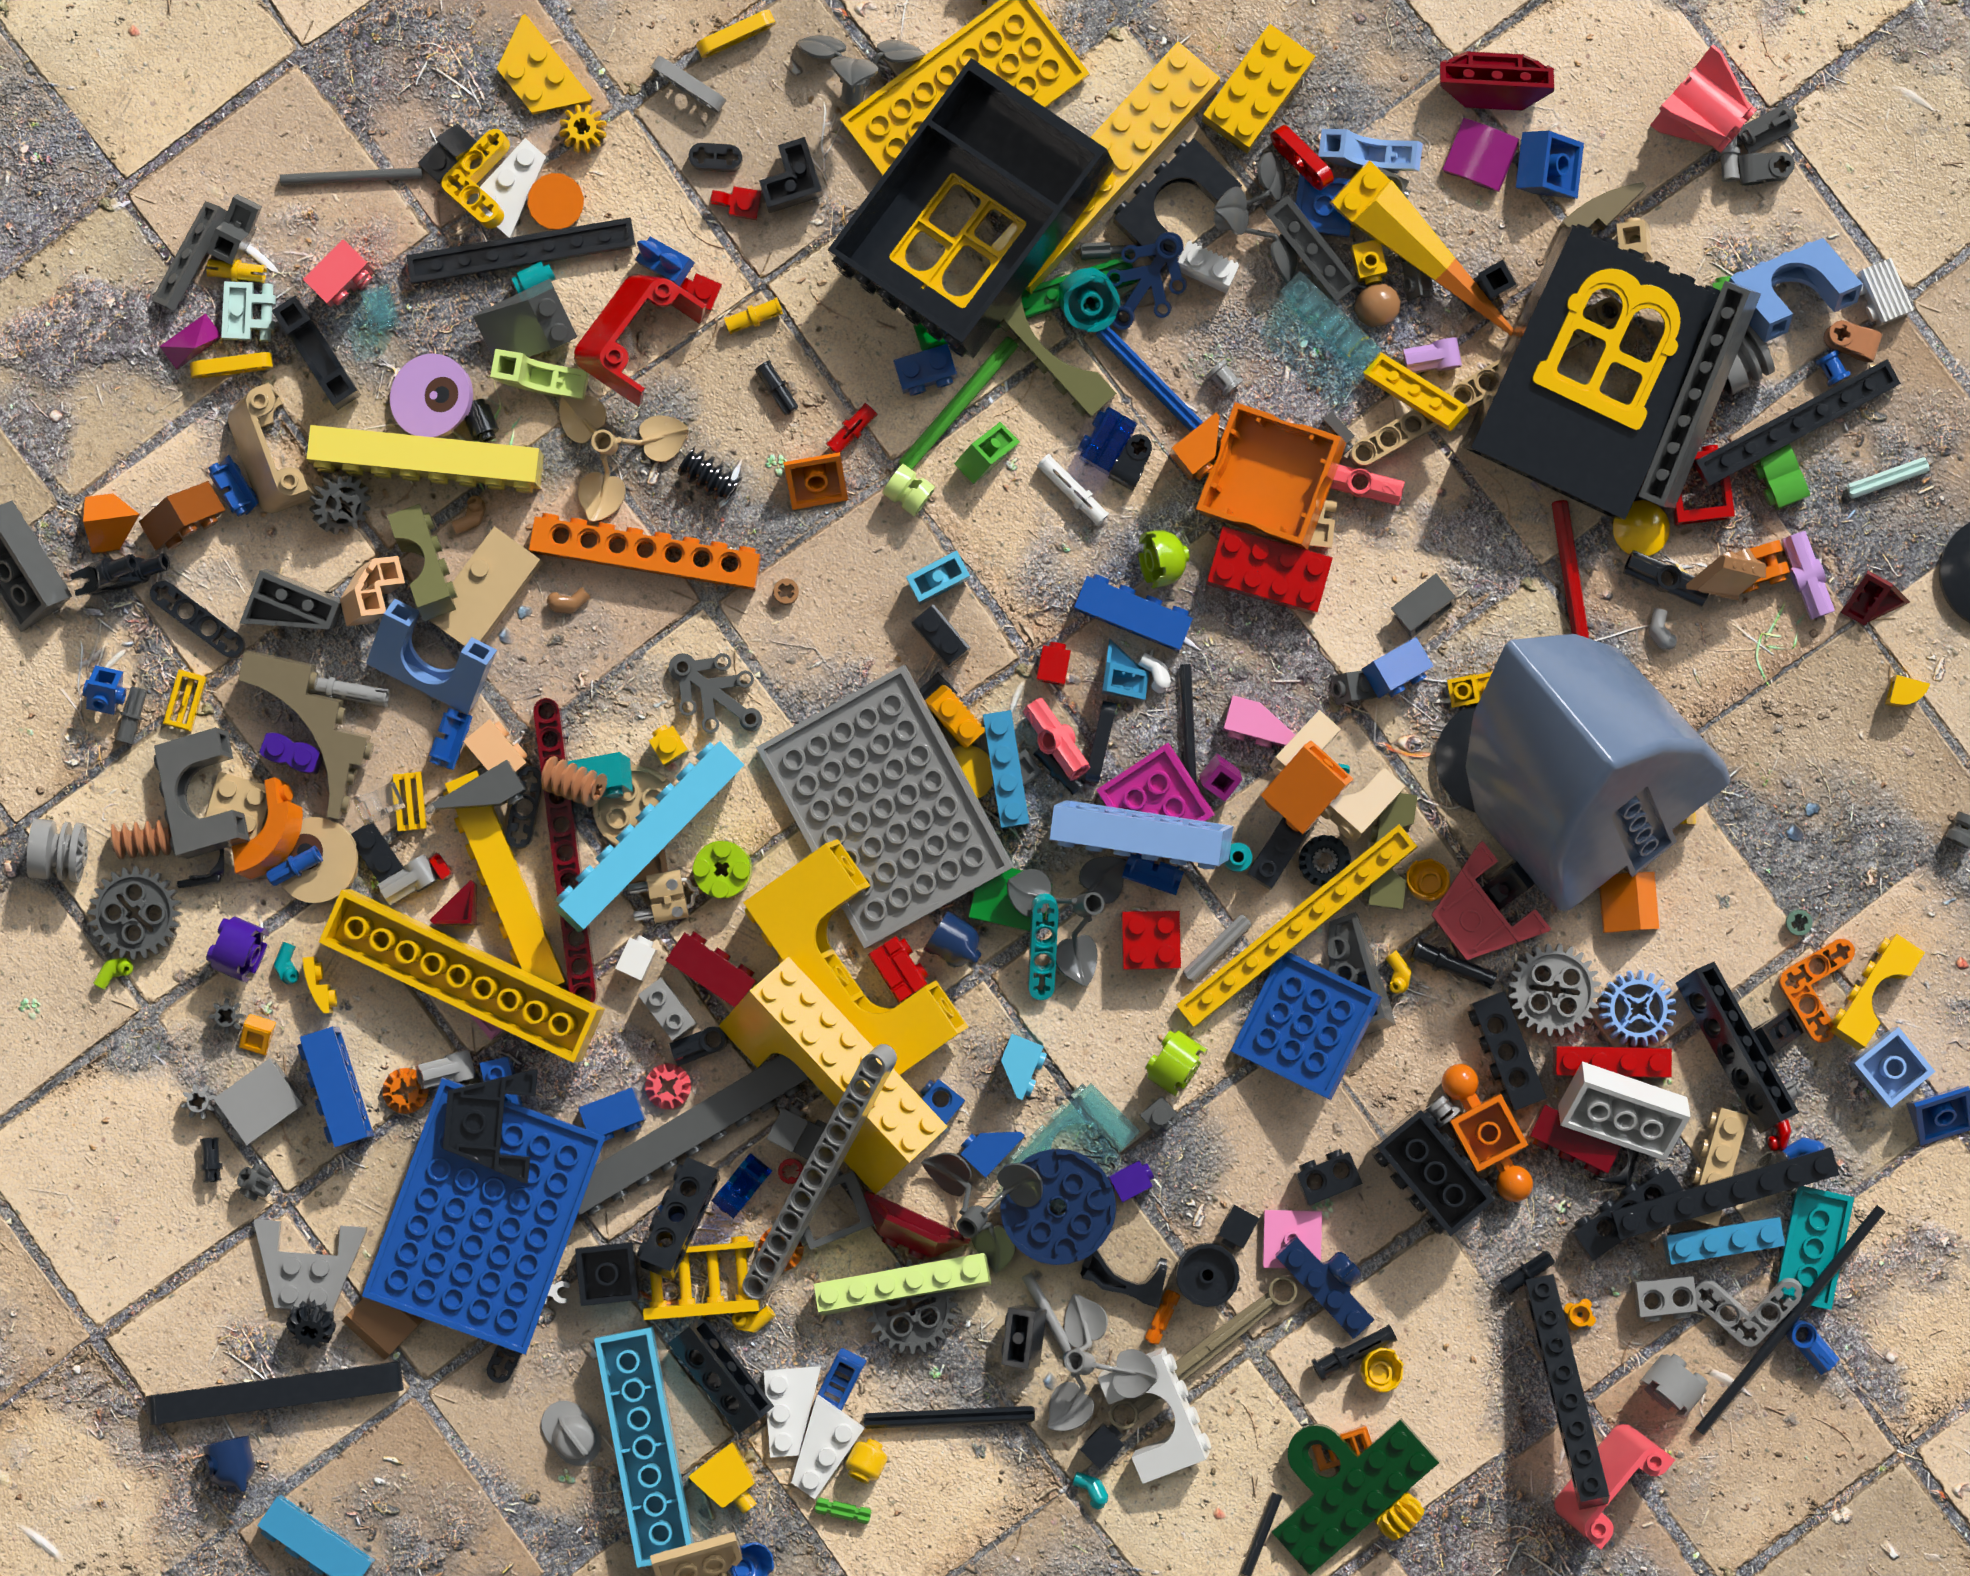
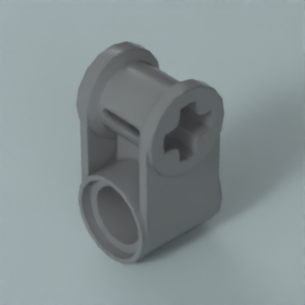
[1738,152,1795,186]

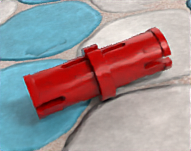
[826,403,878,454]

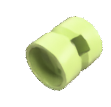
[882,464,936,517]

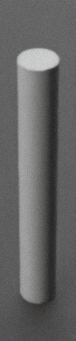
[1022,1272,1073,1354]

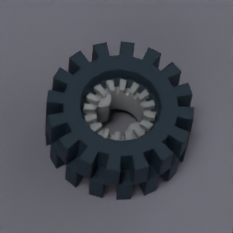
[1298,835,1351,887]

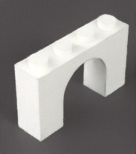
[1097,1347,1211,1484]

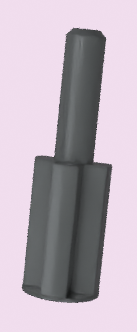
[1080,242,1138,260]

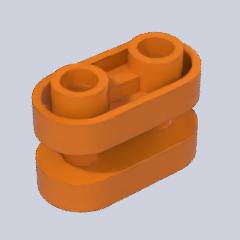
[1735,540,1790,594]

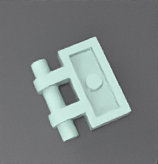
[221,281,276,342]

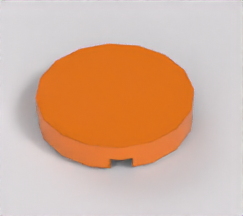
[527,173,584,230]

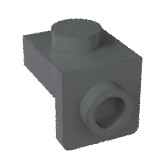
[1331,671,1378,705]

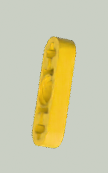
[696,10,776,58]
[189,352,273,379]

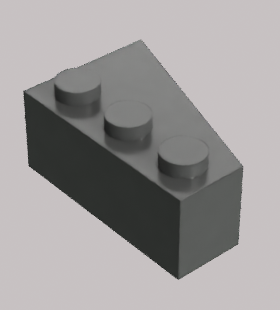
[239,569,342,629]

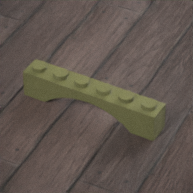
[999,295,1117,418]

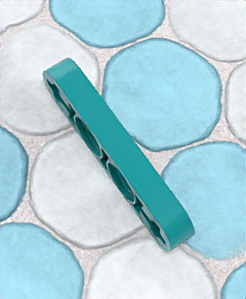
[1028,893,1059,1000]

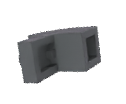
[207,194,262,265]

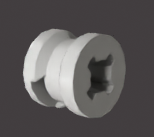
[1425,1093,1461,1128]

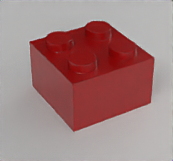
[1121,911,1181,970]

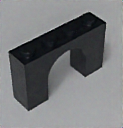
[1113,138,1243,270]

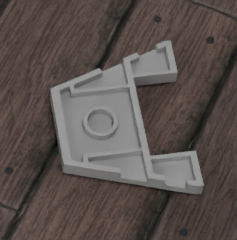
[254,1219,367,1311]

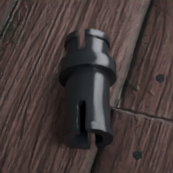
[200,1137,223,1183]

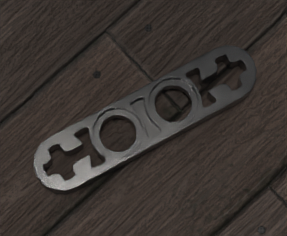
[150,581,245,658]

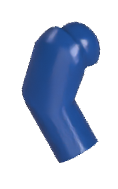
[1782,1137,1825,1159]

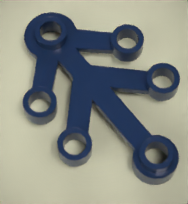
[1106,232,1187,330]

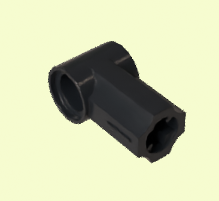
[669,1026,728,1067]

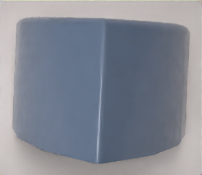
[1466,634,1730,911]

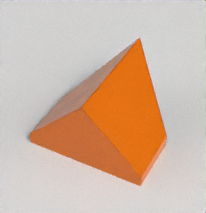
[83,493,140,554]

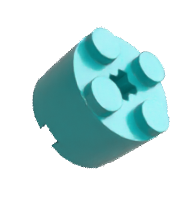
[1059,268,1120,332]

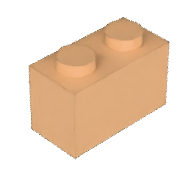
[463,719,529,774]

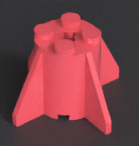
[1650,45,1757,153]

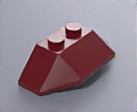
[1440,51,1554,111]
[864,1190,971,1260]

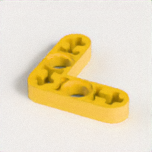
[441,129,510,229]

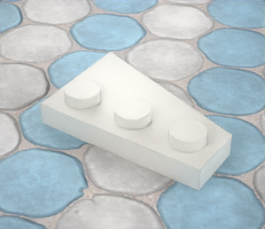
[764,1366,821,1458]

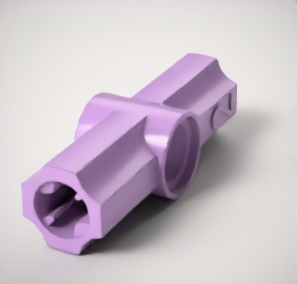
[1781,531,1835,620]

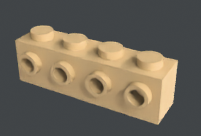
[1691,1107,1749,1227]

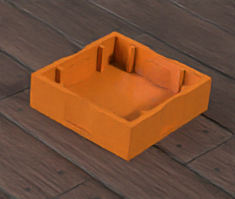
[1196,402,1347,550]

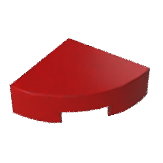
[429,852,453,881]

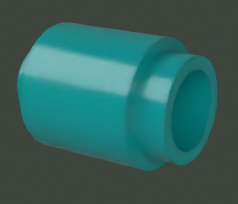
[512,261,556,293]
[1223,843,1252,872]

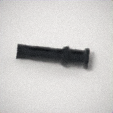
[1409,937,1497,990]
[1311,1324,1398,1383]

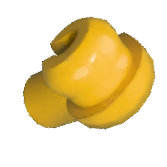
[1385,950,1412,994]
[731,1305,776,1333]

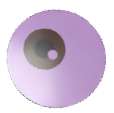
[390,354,473,438]

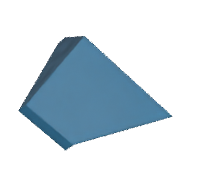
[1102,638,1149,700]

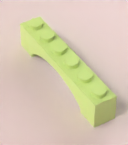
[814,1253,991,1316]

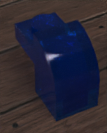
[711,1153,773,1219]

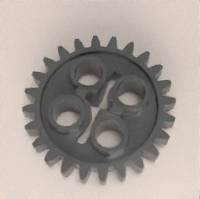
[88,866,183,960]
[864,1260,958,1354]

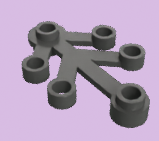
[668,653,763,734]

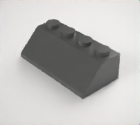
[0,500,72,632]

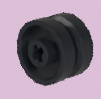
[1175,1242,1240,1307]

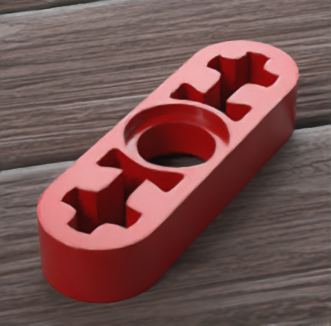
[1270,125,1334,190]

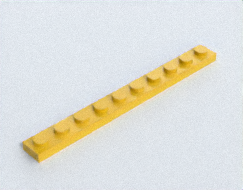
[1176,824,1418,1027]

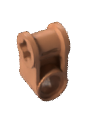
[1823,320,1882,363]

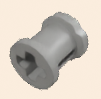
[1206,359,1243,397]

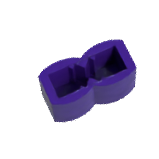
[259,733,323,774]

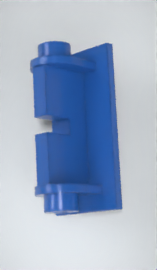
[208,455,259,517]
[429,708,473,770]
[1122,853,1184,895]

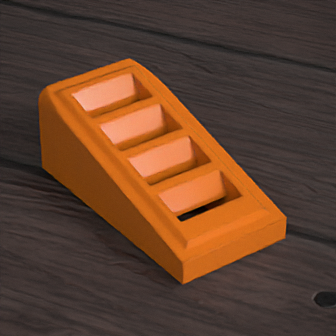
[1311,1425,1372,1472]

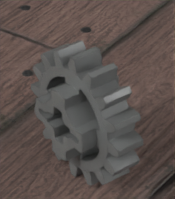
[309,472,371,535]

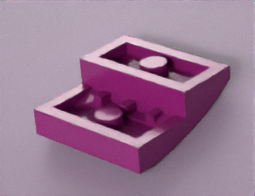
[1443,118,1520,192]

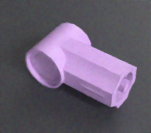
[1403,338,1462,373]

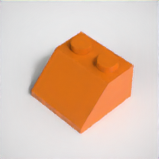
[1169,412,1220,481]

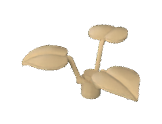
[559,395,689,522]

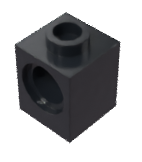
[1217,1204,1260,1250]
[1079,1423,1124,1469]

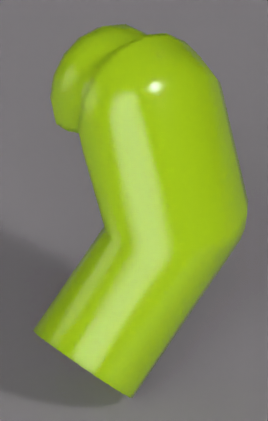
[93,958,133,990]

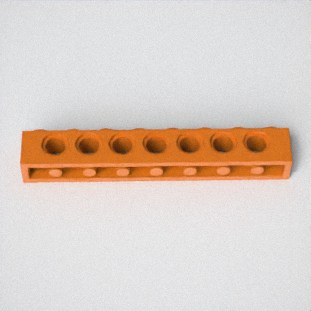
[529,513,761,591]

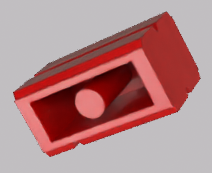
[868,936,929,1003]

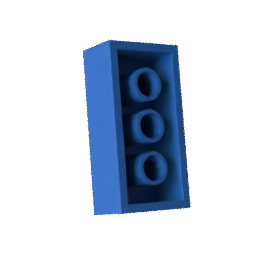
[297,1026,374,1147]

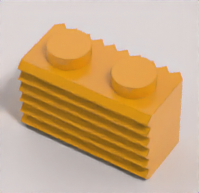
[925,685,985,748]

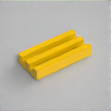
[163,669,207,732]
[392,771,427,832]

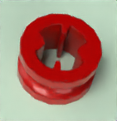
[778,1158,804,1184]

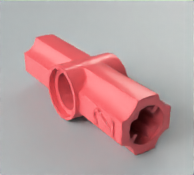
[1330,465,1405,506]
[1022,698,1090,781]

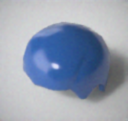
[728,1542,774,1576]

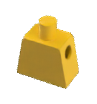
[689,1441,757,1514]

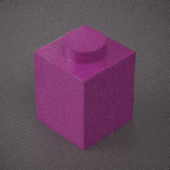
[1199,753,1243,802]

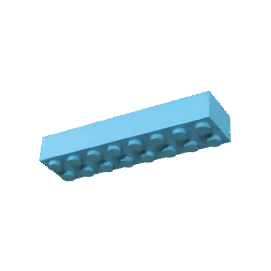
[554,741,744,933]
[594,1326,694,1568]

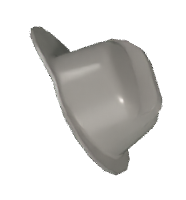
[541,1401,601,1466]

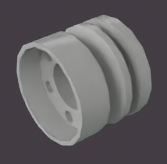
[1723,325,1775,396]
[26,819,88,883]

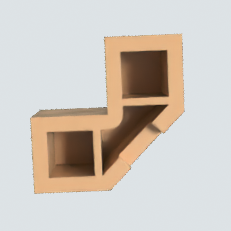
[340,556,405,626]

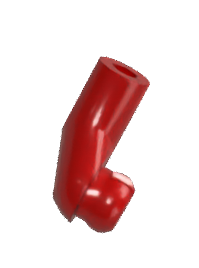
[1767,1120,1791,1152]

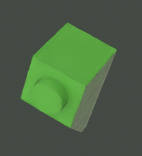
[954,422,1020,484]

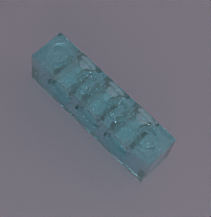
[1278,271,1382,375]

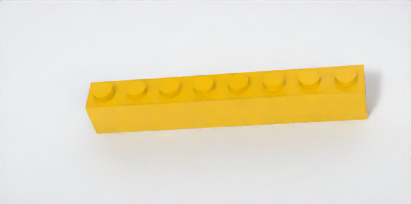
[443,770,567,986]

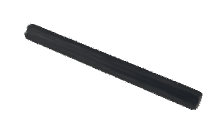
[864,1406,1035,1429]

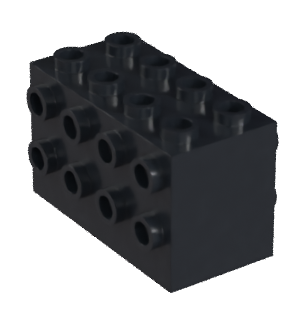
[1371,1109,1495,1237]

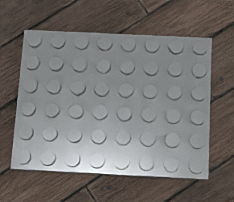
[756,665,1014,949]

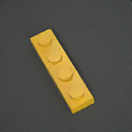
[1363,353,1469,431]

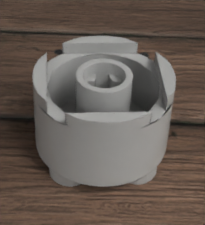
[1639,1353,1709,1419]

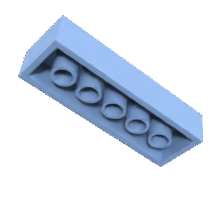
[1050,800,1233,869]

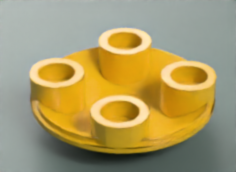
[1613,500,1670,556]

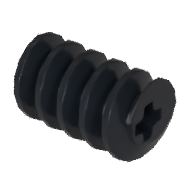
[677,446,743,503]

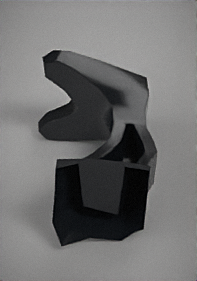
[1080,1249,1167,1309]

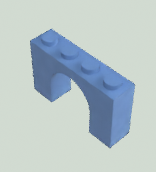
[1729,238,1863,343]
[366,599,497,715]

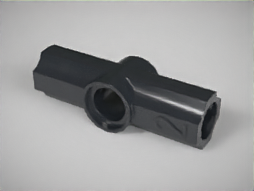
[1623,550,1709,607]

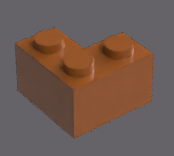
[139,481,225,551]

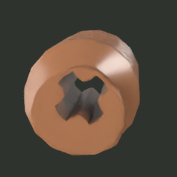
[541,756,607,807]
[111,820,172,859]

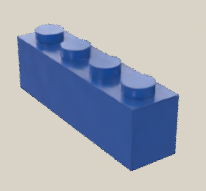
[1074,574,1193,652]

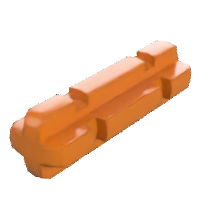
[1145,1289,1180,1345]

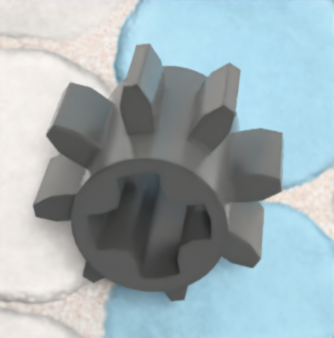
[209,998,246,1034]
[237,1163,273,1201]

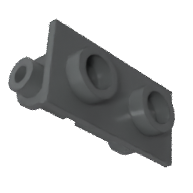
[1738,103,1799,154]
[1399,256,1434,301]

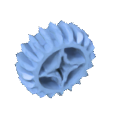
[1598,970,1676,1047]

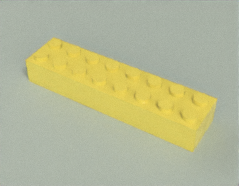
[307,425,544,493]

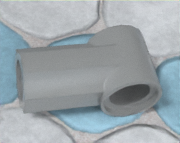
[378,854,440,906]
[416,1050,476,1089]

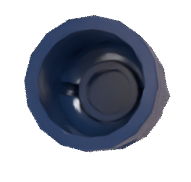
[923,911,981,968]
[203,1435,255,1493]

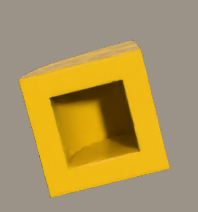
[1885,675,1930,707]

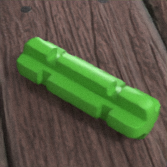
[815,1498,872,1524]

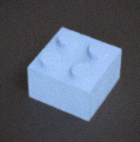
[1848,1027,1935,1108]

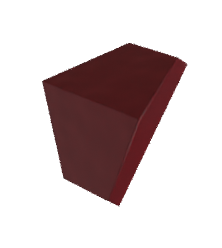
[1840,570,1910,626]
[430,880,477,925]

